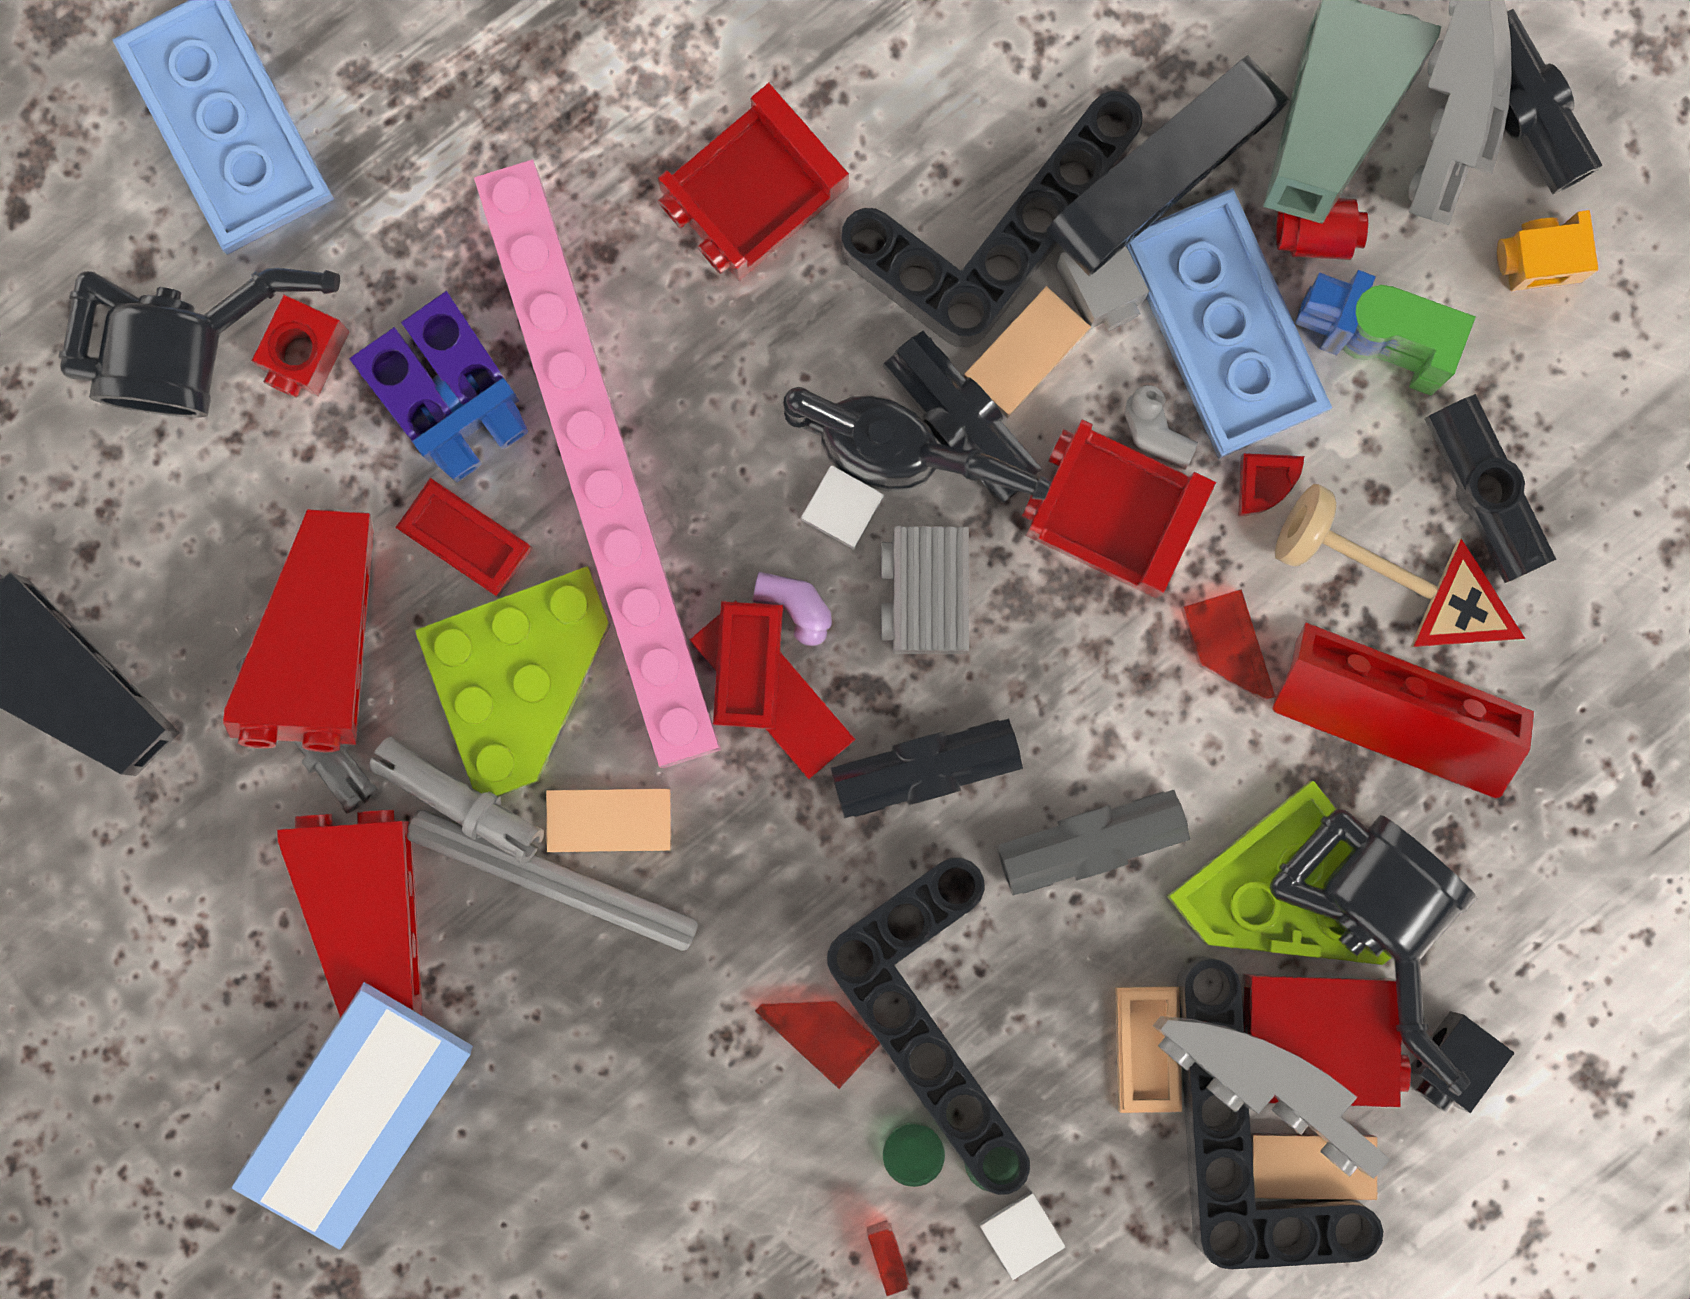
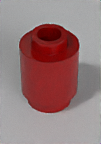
[1276,198,1368,260]

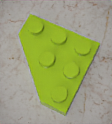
[415,566,611,797]
[1167,781,1391,965]

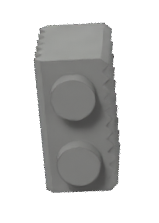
[881,526,969,654]

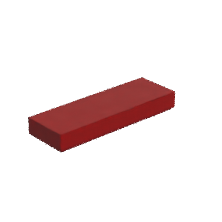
[689,600,856,780]

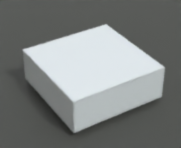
[801,465,884,550]
[979,1191,1065,1280]

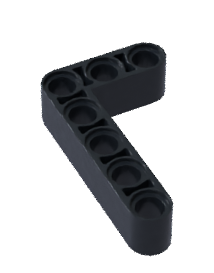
[841,91,1143,348]
[827,858,1030,1195]
[1176,956,1384,1270]

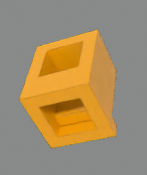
[1497,210,1599,291]

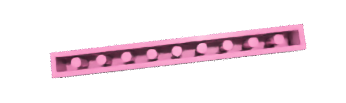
[474,159,721,769]

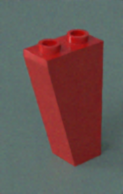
[223,509,374,752]
[277,810,423,1018]

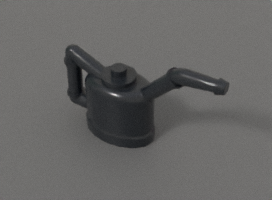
[58,268,340,418]
[783,387,1052,500]
[1269,809,1478,1096]

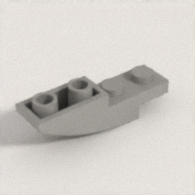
[1409,0,1512,225]
[1153,1016,1390,1179]

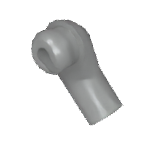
[1125,385,1198,470]

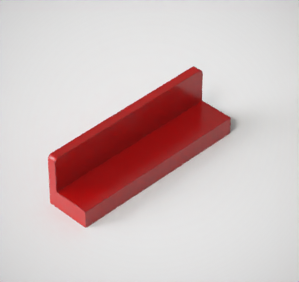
[1272,622,1534,798]

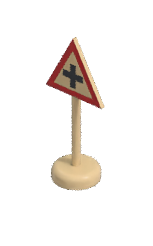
[1275,484,1526,648]

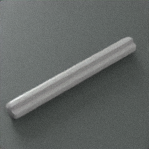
[406,810,698,951]

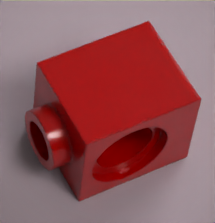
[251,294,350,398]

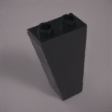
[0,572,180,776]

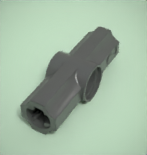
[996,790,1190,896]

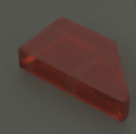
[1181,589,1276,701]

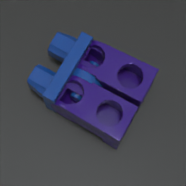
[349,291,529,483]

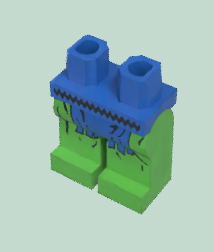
[1295,270,1476,396]

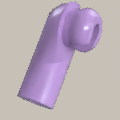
[753,572,832,646]

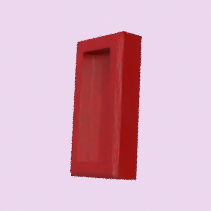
[395,478,533,598]
[713,601,783,729]

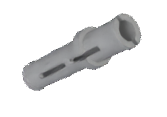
[369,737,544,864]

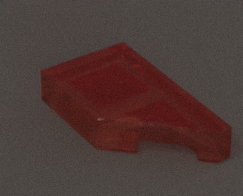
[755,1000,880,1089]

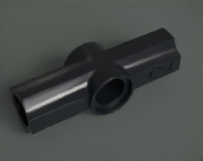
[1504,9,1603,194]
[883,330,1042,505]
[1424,394,1556,583]
[830,718,1023,819]

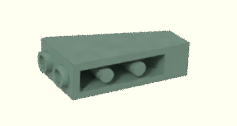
[1263,0,1442,224]

